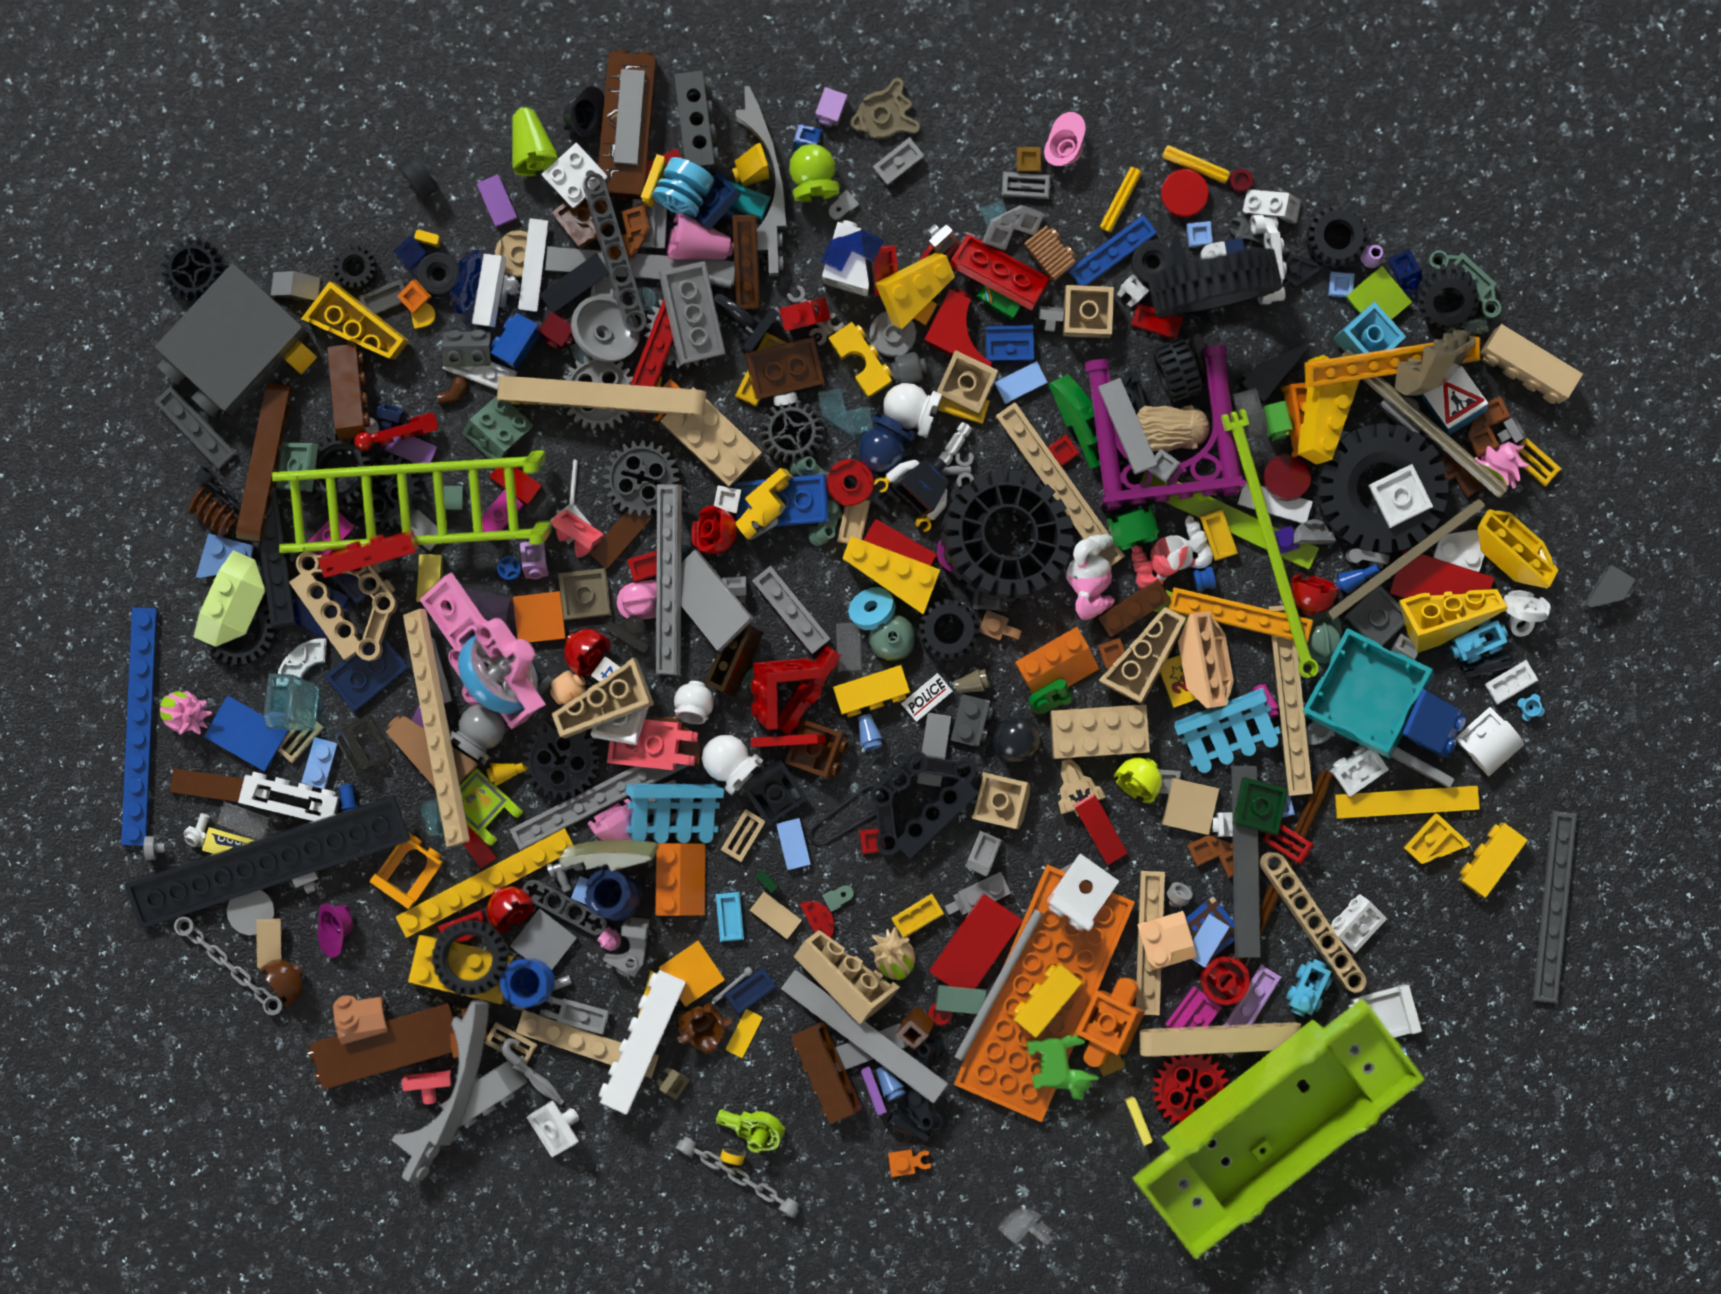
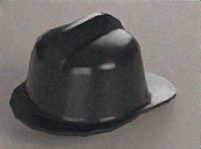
[563,86,605,137]

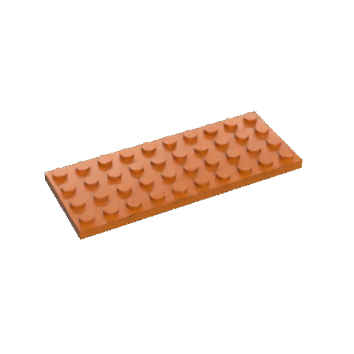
[954,864,1135,1122]

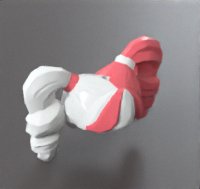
[1131,515,1213,589]

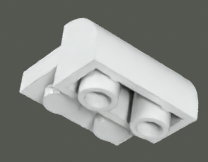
[1455,707,1524,776]

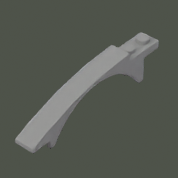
[736,86,787,277]
[392,1001,489,1182]

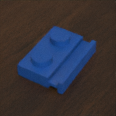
[986,325,1034,362]

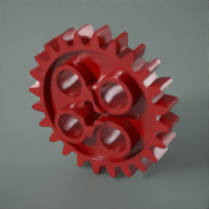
[1151,1054,1229,1124]

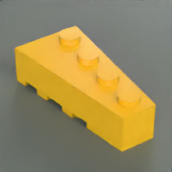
[1298,355,1359,465]

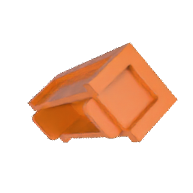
[1281,383,1307,457]

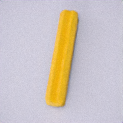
[1163,146,1230,184]
[1100,167,1141,233]

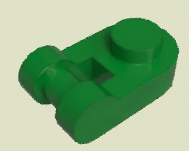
[1028,679,1073,715]

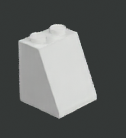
[822,220,869,297]

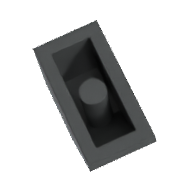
[1582,565,1636,609]

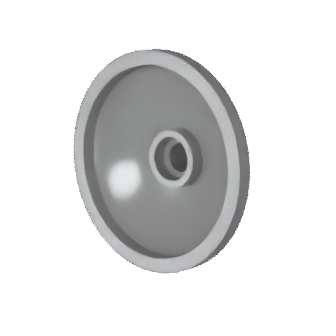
[571,296,640,362]

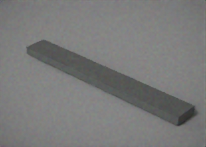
[1231,766,1260,958]
[1532,811,1577,1003]

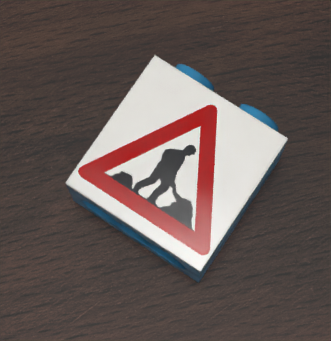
[1421,366,1488,436]

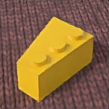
[875,252,955,329]

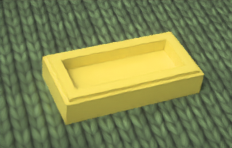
[1125,1096,1152,1146]

